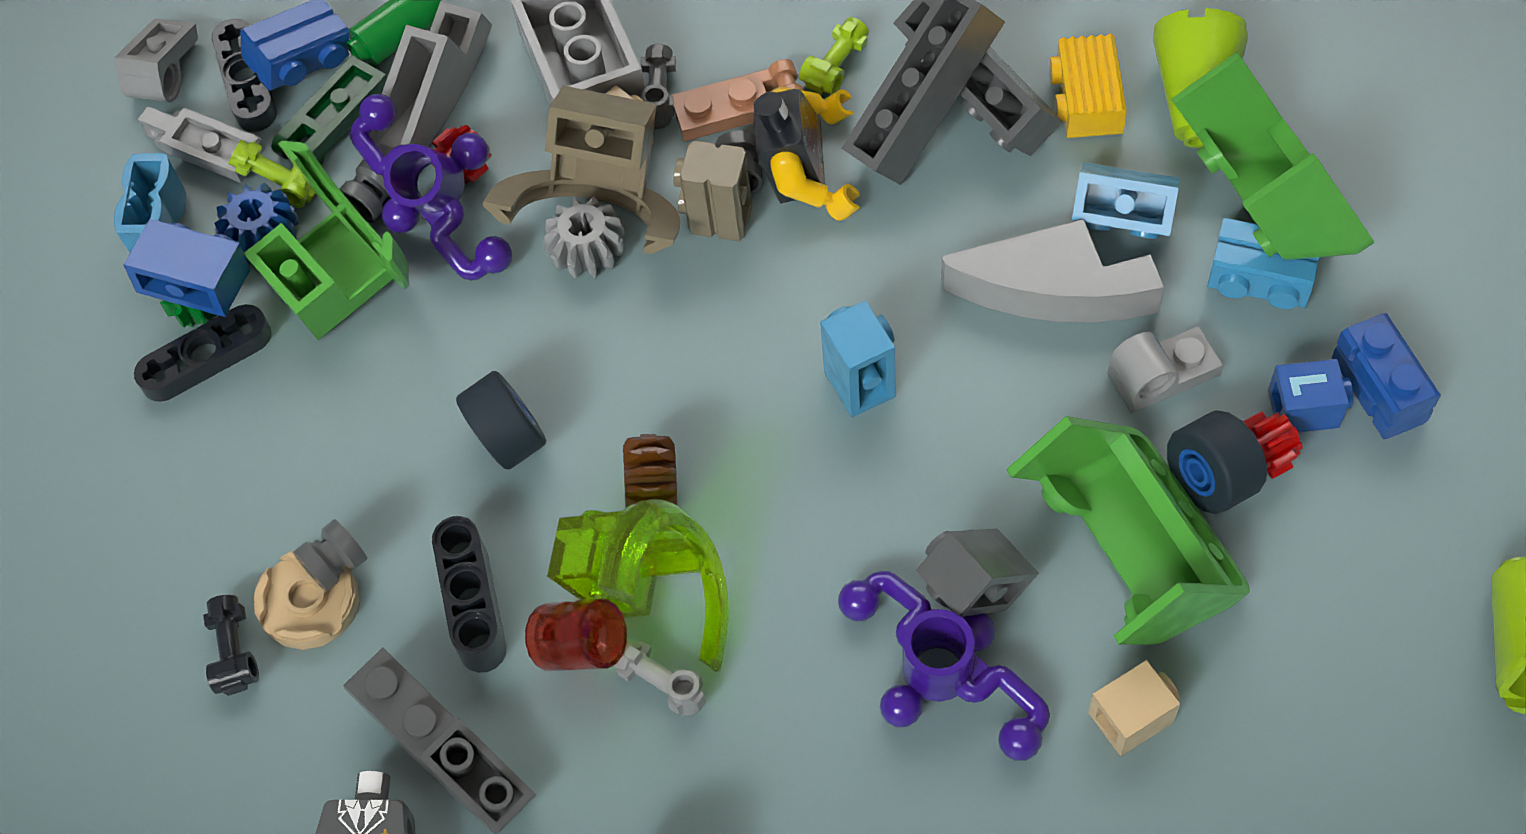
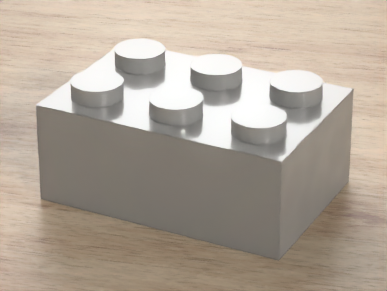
[511,0,645,105]

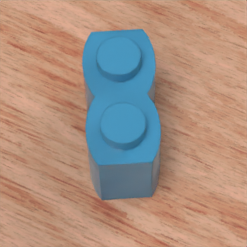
[114,153,187,253]

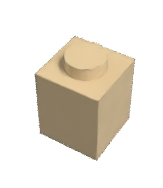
[1088,660,1180,757]

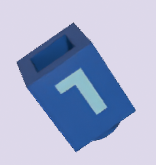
[1268,359,1353,432]

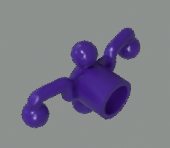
[350,94,512,281]
[838,571,1050,761]

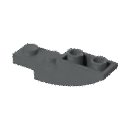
[343,647,536,834]

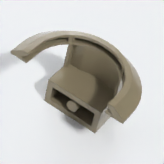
[483,85,681,254]

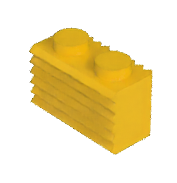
[1049,33,1127,138]

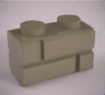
[673,140,752,242]

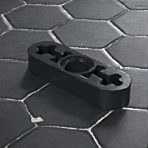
[212,19,277,132]
[134,304,271,402]

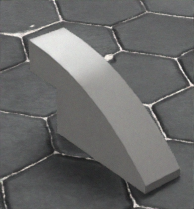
[360,1,492,156]
[941,219,1164,323]

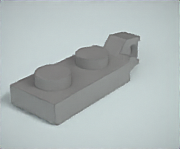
[137,106,265,183]

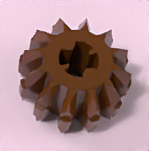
[623,434,677,522]

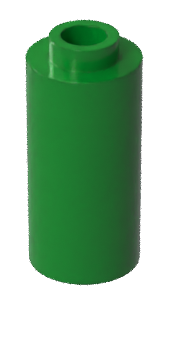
[346,0,441,67]

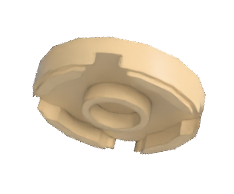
[254,550,360,650]

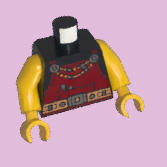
[754,87,860,221]

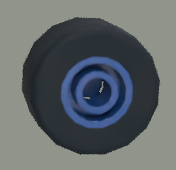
[456,371,546,469]
[1167,410,1267,514]

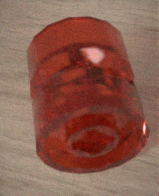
[525,599,627,671]

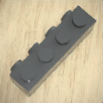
[841,0,1005,185]
[893,0,1063,156]

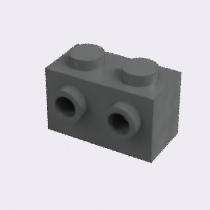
[916,528,1039,617]

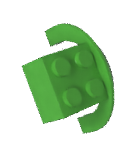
[243,141,409,340]

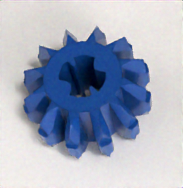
[214,182,298,264]

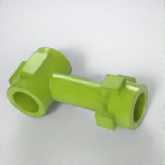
[799,17,869,95]
[228,139,315,208]

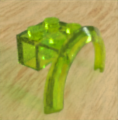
[547,499,729,672]

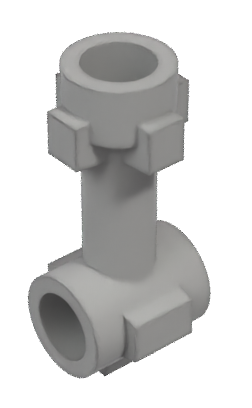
[611,638,706,716]

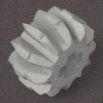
[543,196,625,279]

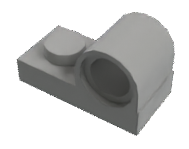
[114,18,198,103]
[1107,326,1223,413]

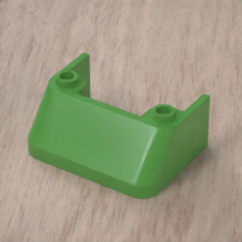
[1171,52,1375,260]
[1006,416,1250,645]

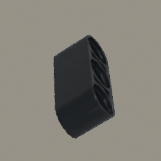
[432,516,506,673]

